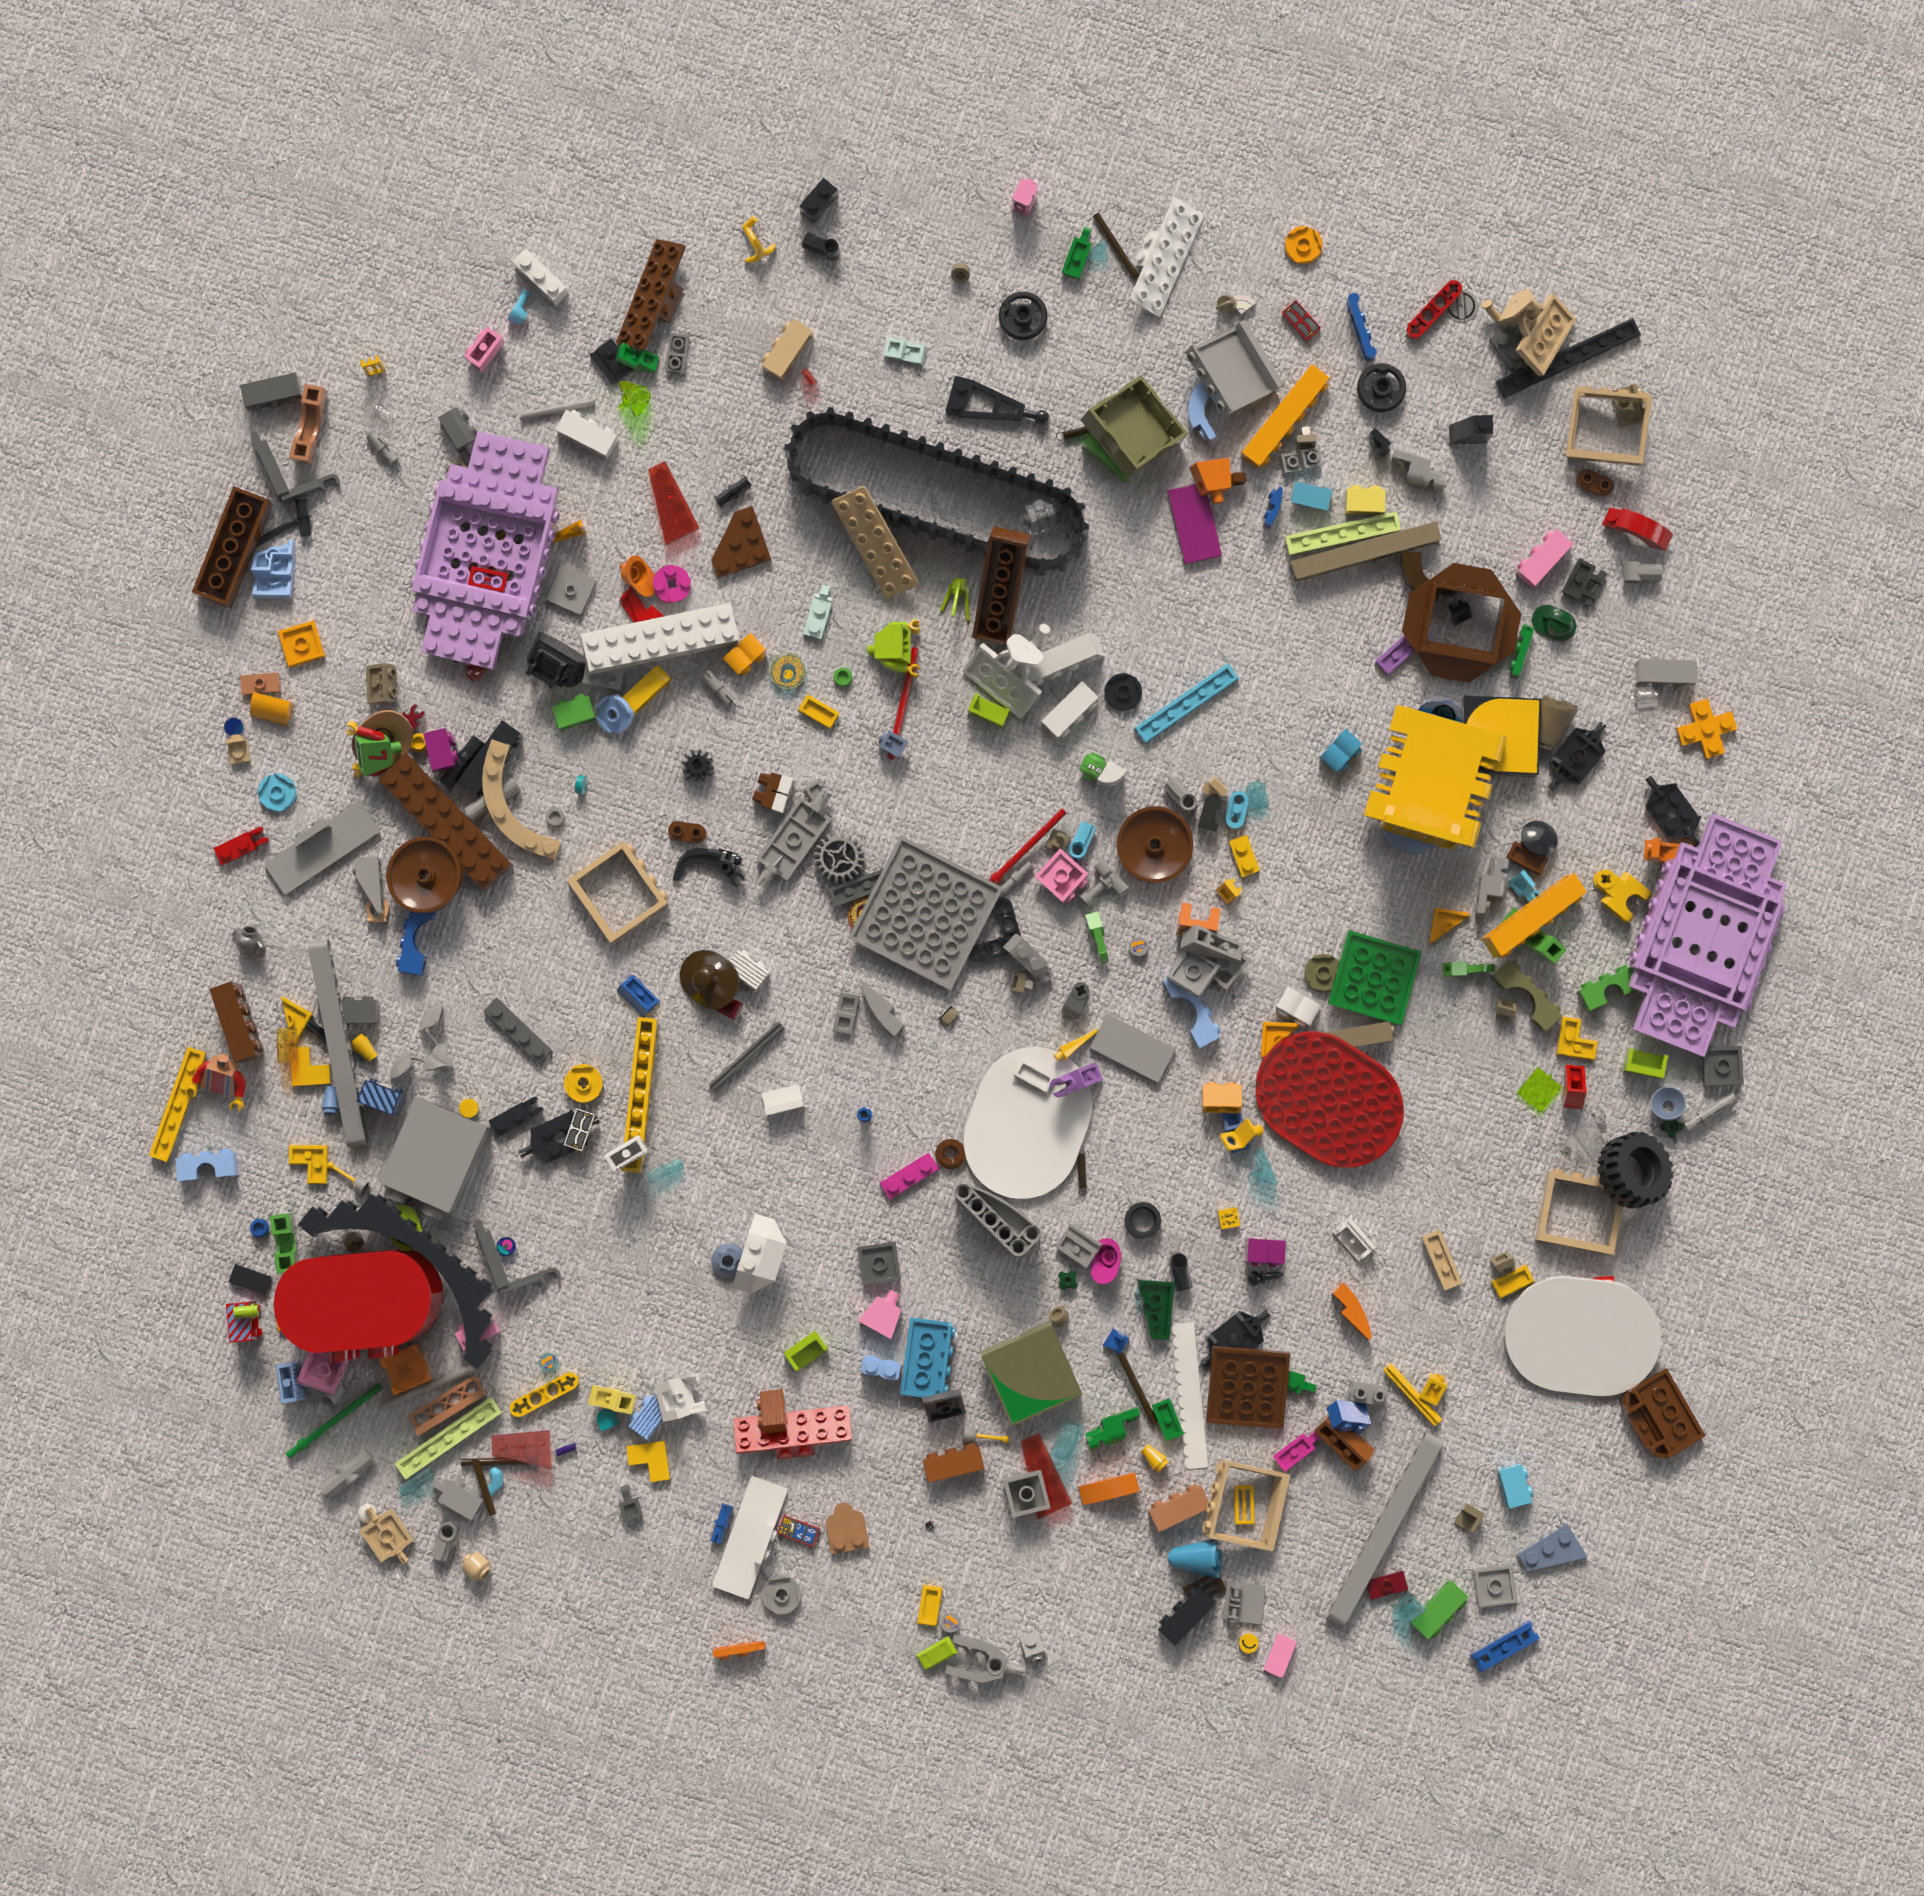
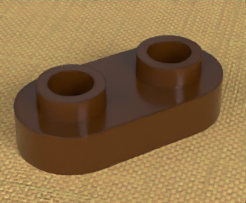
[1576,469,1614,497]
[668,821,707,843]

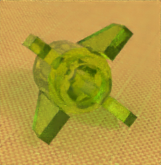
[618,381,651,417]

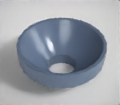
[1651,1086,1686,1121]
[711,1243,743,1279]

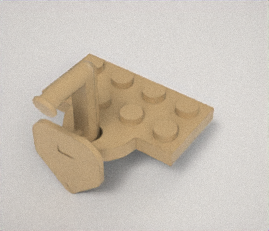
[1481,289,1576,376]

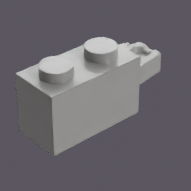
[1003,934,1053,982]
[431,1477,484,1520]

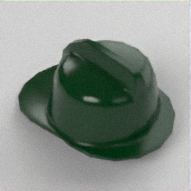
[1532,605,1576,641]

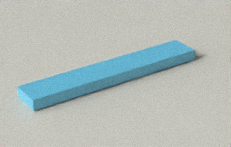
[1134,663,1239,744]

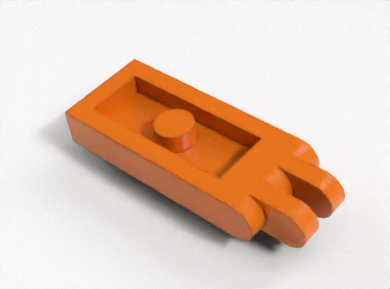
[713,1640,766,1660]

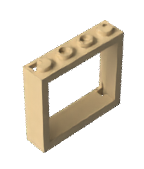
[1566,386,1653,467]
[567,841,669,944]
[1535,1168,1623,1255]
[1202,1459,1290,1551]

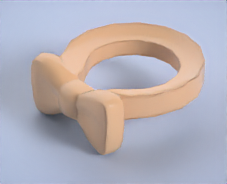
[366,900,390,923]

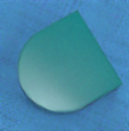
[597,1409,619,1431]

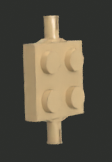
[359,1506,414,1564]

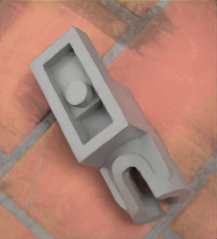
[1391,450,1447,493]
[1475,857,1509,915]

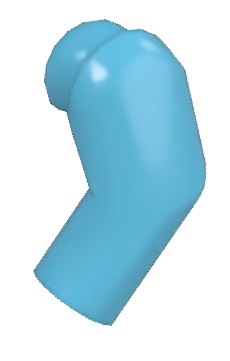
[488,1467,503,1497]

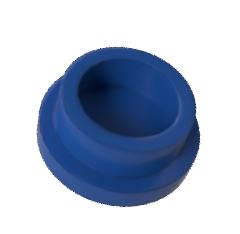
[250,1219,270,1238]

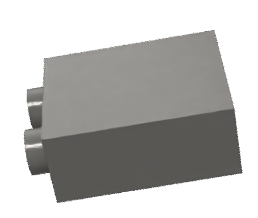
[378,1097,492,1220]

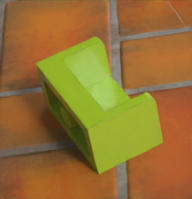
[968,693,1010,729]
[1623,1048,1668,1079]
[784,1330,829,1372]

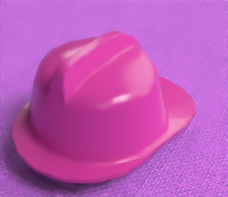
[1091,1238,1123,1284]

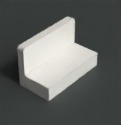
[762,1085,804,1116]

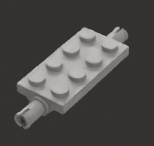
[755,788,832,889]

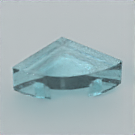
[1089,240,1108,262]

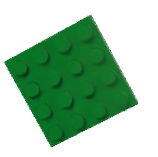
[1327,930,1422,1025]

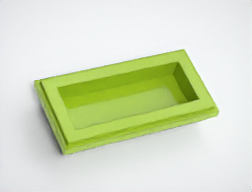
[916,1636,958,1671]

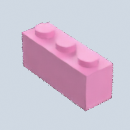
[1516,529,1573,589]

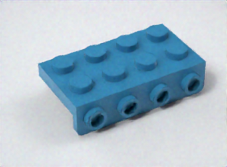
[900,1317,956,1397]

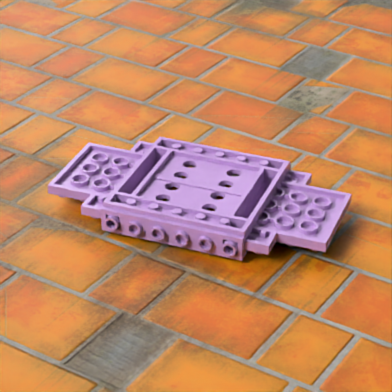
[411,431,560,670]
[1628,813,1787,1057]

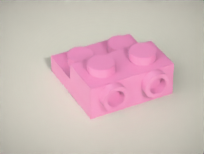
[1034,849,1089,904]
[297,1352,348,1395]

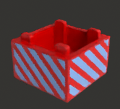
[226,1301,263,1343]

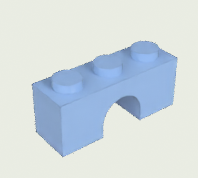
[175,1149,239,1181]

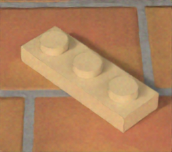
[1422,1229,1462,1291]

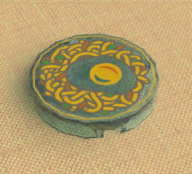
[769,652,807,691]

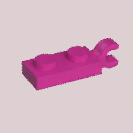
[1273,1431,1320,1472]

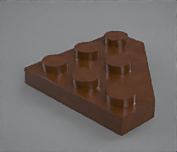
[711,506,772,579]

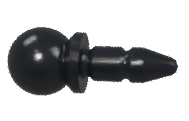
[1247,1270,1284,1286]

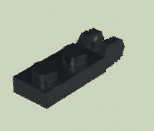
[488,1096,544,1138]

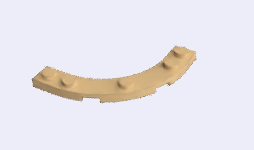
[482,739,561,860]

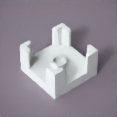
[654,1373,707,1422]

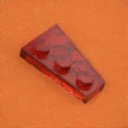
[491,1430,552,1470]

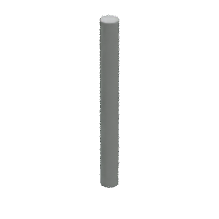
[519,398,595,420]

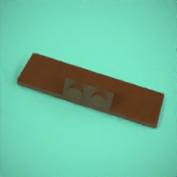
[616,239,686,351]

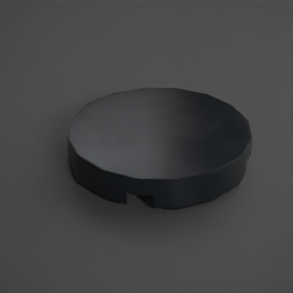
[1104,673,1142,711]

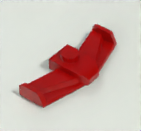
[619,586,665,623]

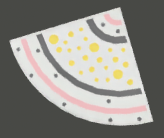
[1234,295,1256,315]

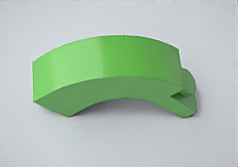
[1501,908,1567,964]

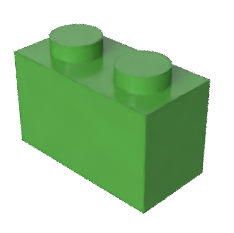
[552,694,597,731]

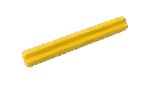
[1383,1363,1442,1426]

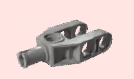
[945,1634,1025,1683]

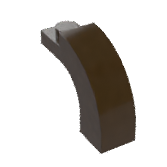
[1400,551,1459,601]

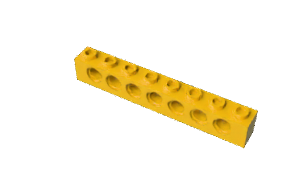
[621,1017,659,1173]

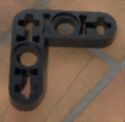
[969,897,1021,962]

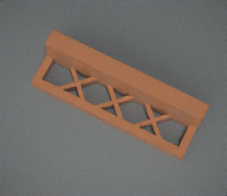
[408,1375,487,1436]

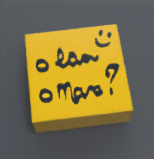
[1217,1207,1240,1229]

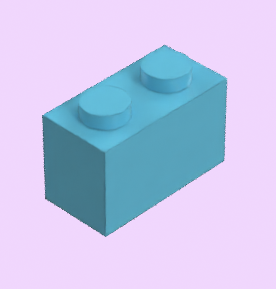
[1497,1463,1534,1508]

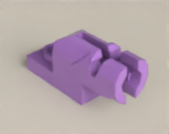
[1049,1062,1103,1098]

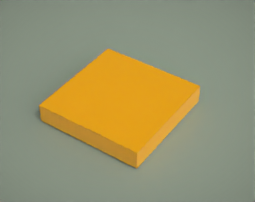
[278,620,326,668]

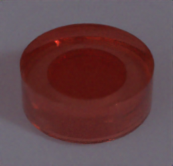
[801,368,818,386]

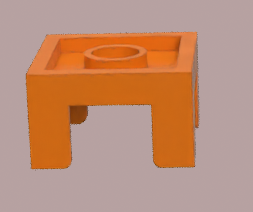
[1176,902,1221,936]
[379,1344,433,1395]

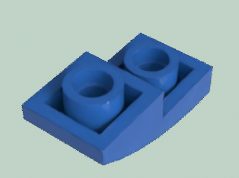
[1263,486,1283,529]

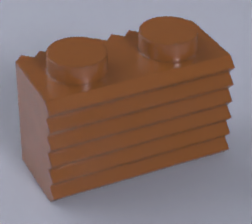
[757,1389,787,1434]

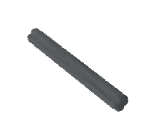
[709,1022,785,1092]

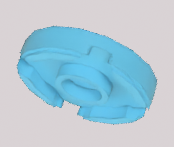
[258,774,297,812]

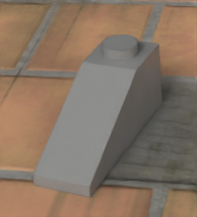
[352,856,385,916]
[1181,925,1243,962]

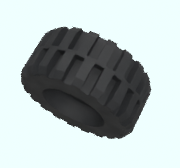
[1597,1131,1674,1209]

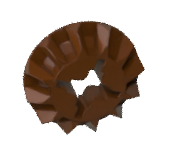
[935,1139,966,1170]

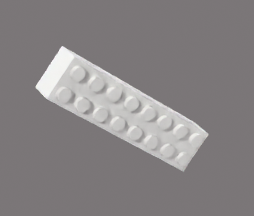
[580,603,739,675]

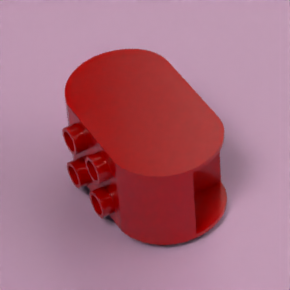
[274,1249,444,1362]

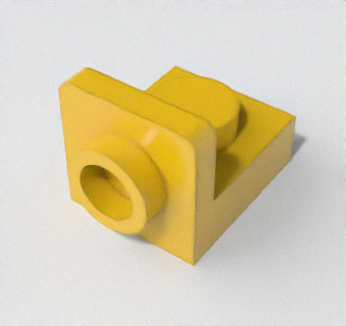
[1419,1373,1447,1406]

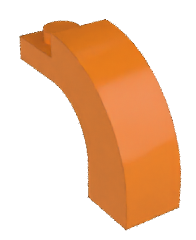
[1644,838,1692,864]

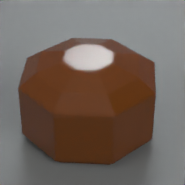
[1231,472,1247,486]

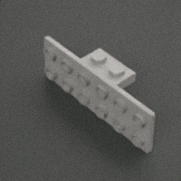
[265,801,380,895]

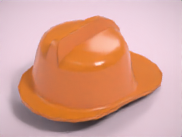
[619,555,655,597]

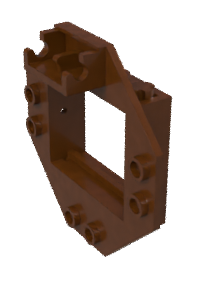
[1402,563,1522,683]

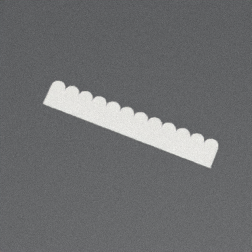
[1171,1322,1208,1469]

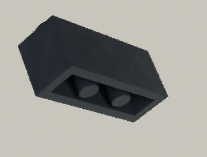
[1158,1585,1216,1646]

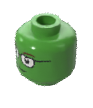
[1079,752,1107,782]

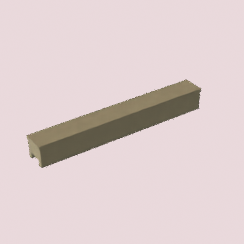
[1289,521,1442,582]

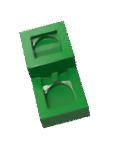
[616,343,659,373]

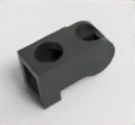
[1198,794,1221,832]

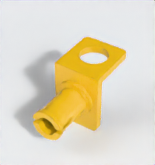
[1220,1119,1264,1151]

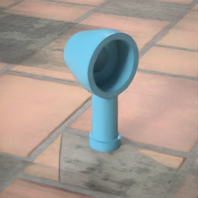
[507,289,531,325]

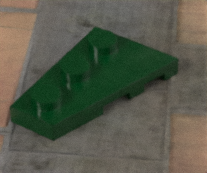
[1136,1279,1175,1340]

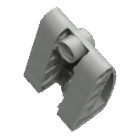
[951,1180,1045,1257]

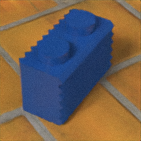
[1326,1400,1371,1434]

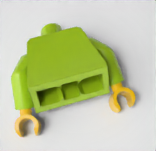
[867,619,920,678]

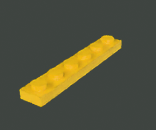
[149,1047,207,1162]

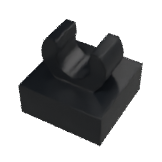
[1449,600,1472,626]

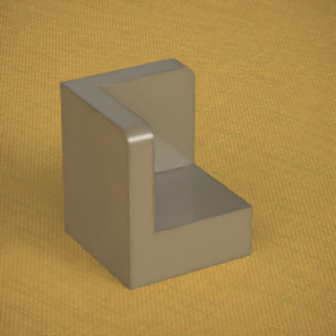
[1454,1502,1485,1534]

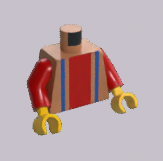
[185,1054,247,1112]

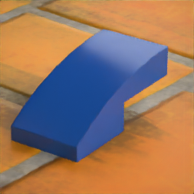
[1221,1113,1250,1153]

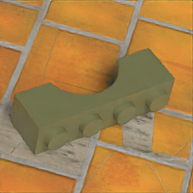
[1490,960,1563,1032]

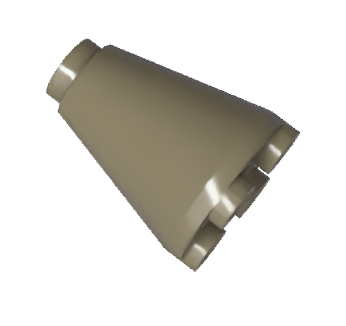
[1540,695,1578,750]

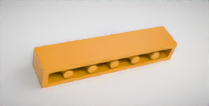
[1240,364,1330,470]
[1481,873,1587,958]

